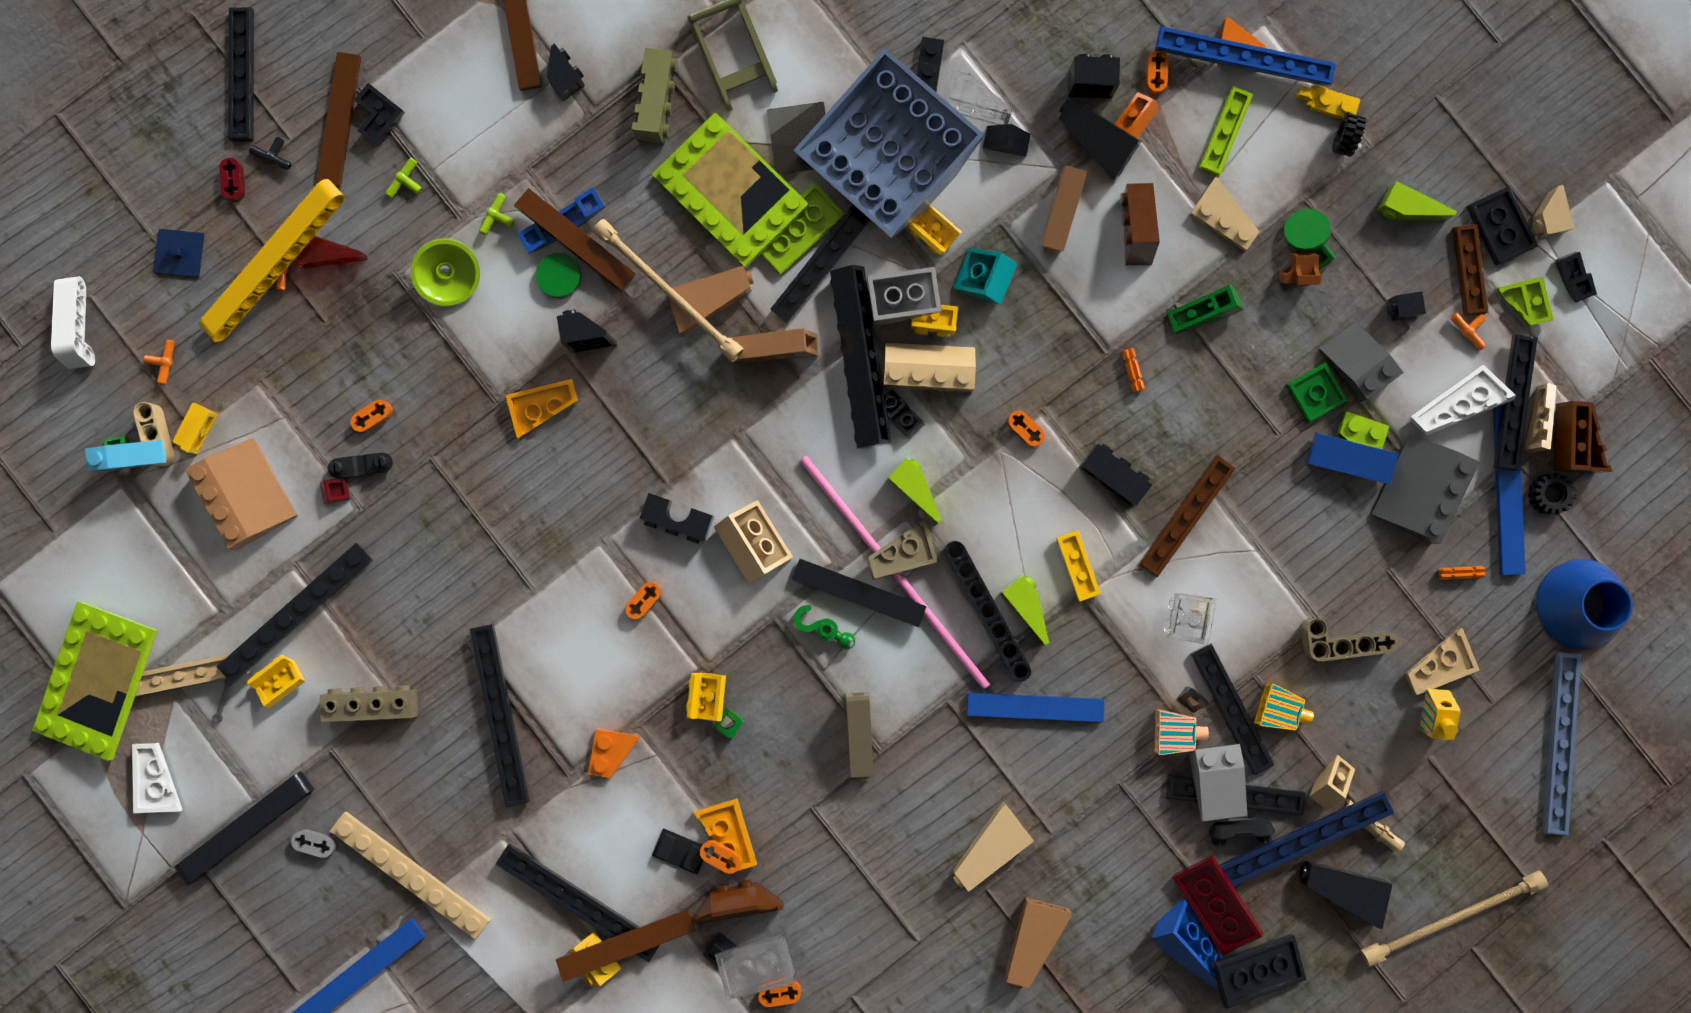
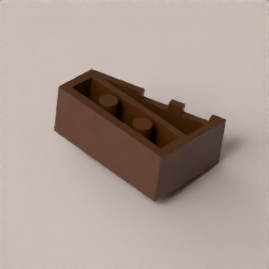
[1120,183,1160,266]
[1554,401,1612,473]

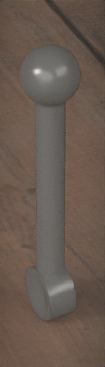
[212,678,233,723]

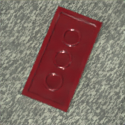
[1172,855,1263,955]

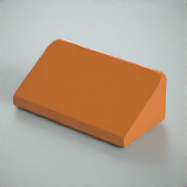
[1115,92,1159,138]

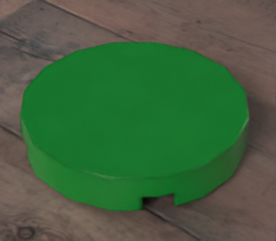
[1284,209,1331,253]
[535,253,581,298]

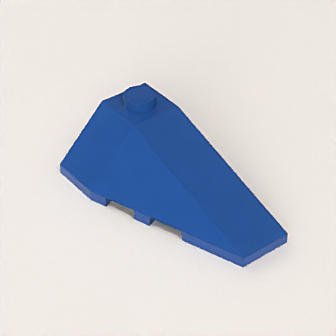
[1152,898,1224,991]

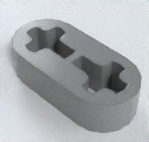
[291,829,337,858]

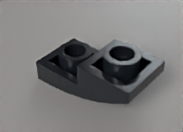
[884,389,925,439]

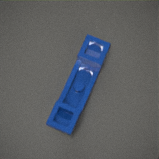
[517,187,605,254]

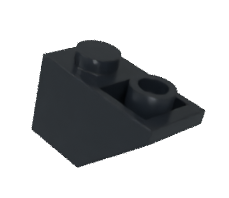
[546,43,585,101]

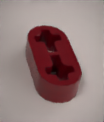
[219,158,245,202]

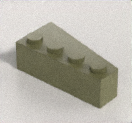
[631,48,678,145]

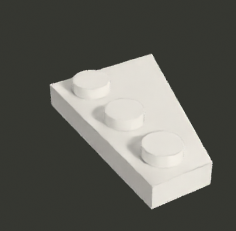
[132,743,182,813]

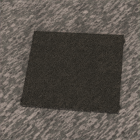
[767,101,826,175]

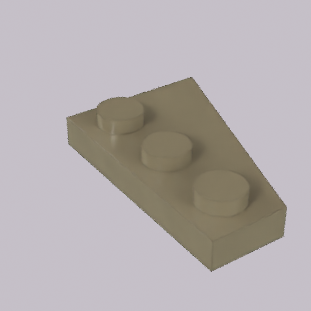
[866,519,938,580]

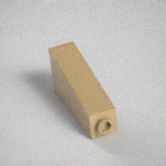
[953,802,1034,892]

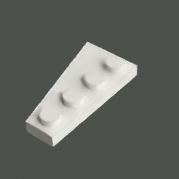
[1410,365,1516,436]

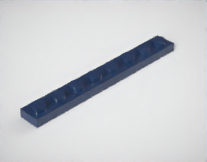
[1219,791,1394,886]

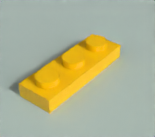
[1056,530,1101,602]

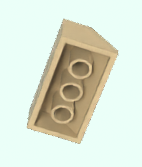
[883,343,976,392]

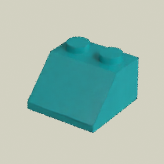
[953,247,1017,305]

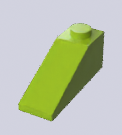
[1377,181,1457,220]
[888,458,941,524]
[1000,575,1049,645]

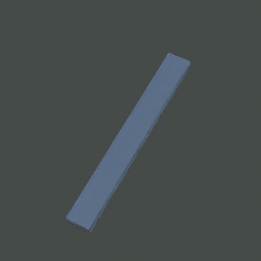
[1542,652,1581,836]

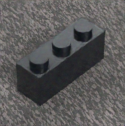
[1079,444,1152,507]

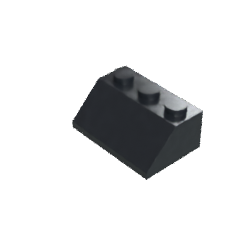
[557,310,617,353]

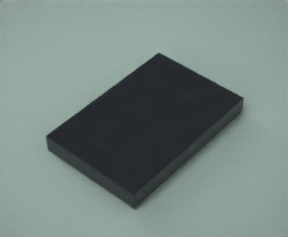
[1466,186,1539,266]

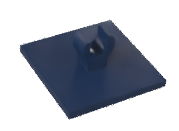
[154,229,204,277]

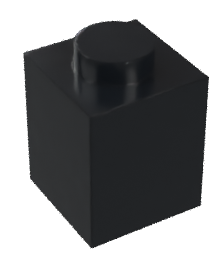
[1387,291,1426,321]

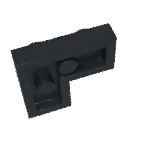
[354,83,405,147]

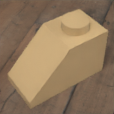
[1532,185,1574,239]
[1310,755,1355,811]

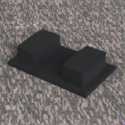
[652,828,709,875]

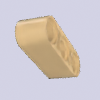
[133,402,175,467]

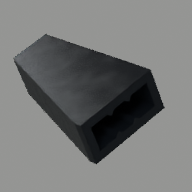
[1059,98,1142,180]
[1299,860,1393,929]

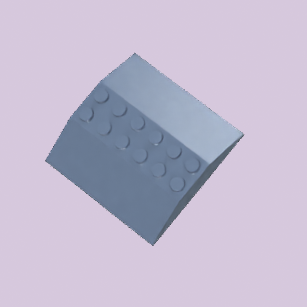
[793,48,985,239]

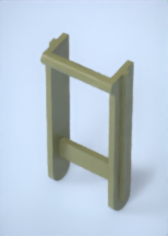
[687,0,778,111]

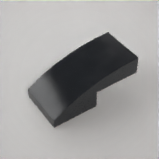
[1555,251,1597,302]

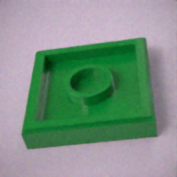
[1285,362,1348,424]

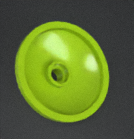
[410,238,480,306]

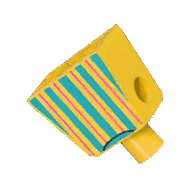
[1254,682,1314,730]
[1419,689,1460,740]

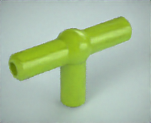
[385,158,422,198]
[479,193,515,235]

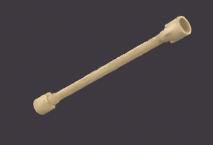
[592,219,744,362]
[1360,870,1549,967]

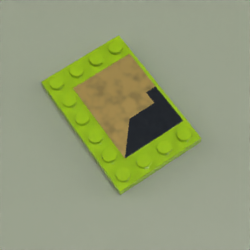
[652,112,809,268]
[32,601,158,761]

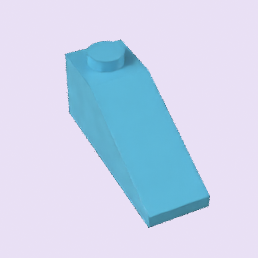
[85,440,166,472]

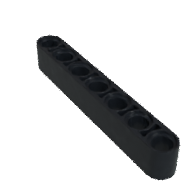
[944,541,1031,682]
[174,771,315,886]

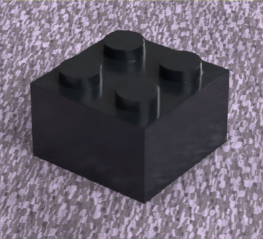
[1068,54,1120,98]

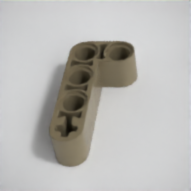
[1301,618,1399,661]

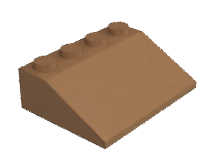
[185,438,298,549]

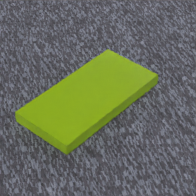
[760,182,845,276]

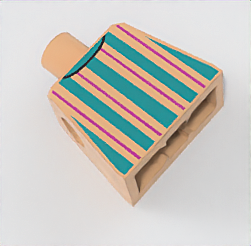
[1154,709,1209,755]

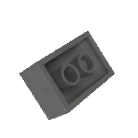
[1319,322,1404,402]

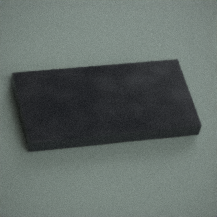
[1211,934,1307,1009]

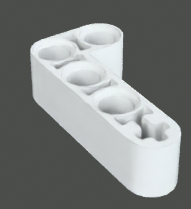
[51,276,95,369]

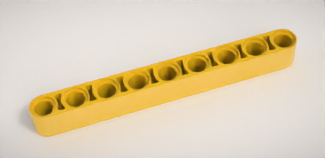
[199,179,345,342]

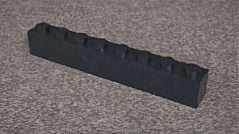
[830,265,892,449]

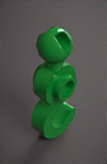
[794,605,856,650]

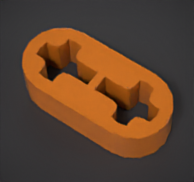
[1146,50,1169,95]
[350,400,393,433]
[1007,410,1045,447]
[625,582,662,619]
[700,840,742,874]
[758,980,801,1007]

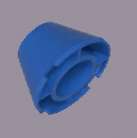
[1536,559,1633,649]

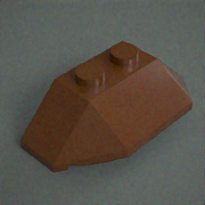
[692,880,784,925]

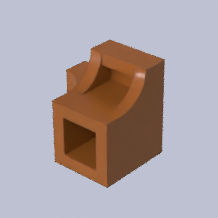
[1277,252,1321,287]

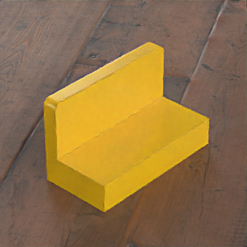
[173,403,218,454]

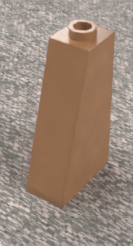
[1041,165,1088,254]
[668,266,754,336]
[728,328,819,363]
[1004,897,1072,989]

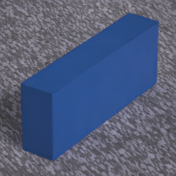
[1306,432,1399,484]

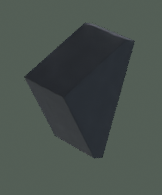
[983,124,1031,157]

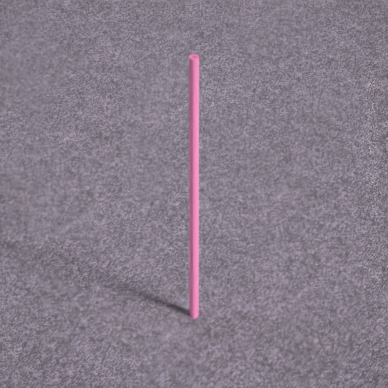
[800,456,990,689]

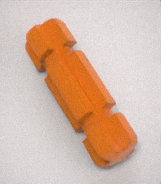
[1122,348,1145,392]
[1438,566,1485,580]

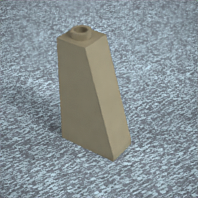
[846,692,874,781]

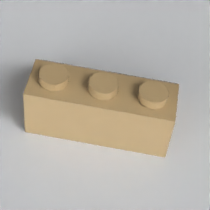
[713,500,793,584]

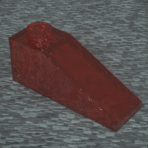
[293,236,368,269]

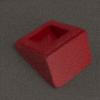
[320,477,350,504]

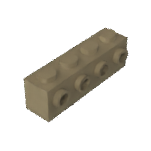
[320,685,418,722]

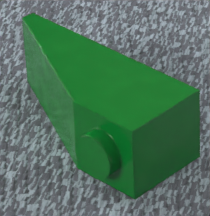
[1167,285,1244,333]

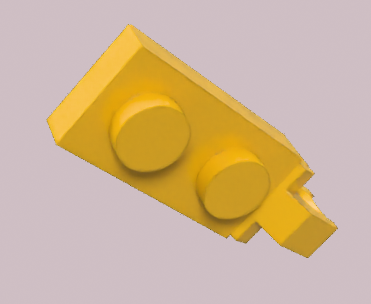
[1295,85,1361,120]

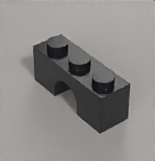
[640,493,715,544]

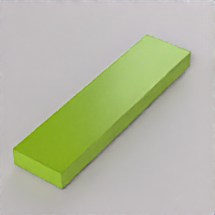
[1198,86,1253,177]

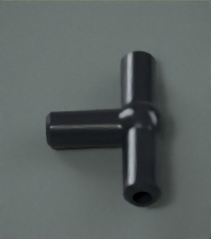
[249,137,291,170]

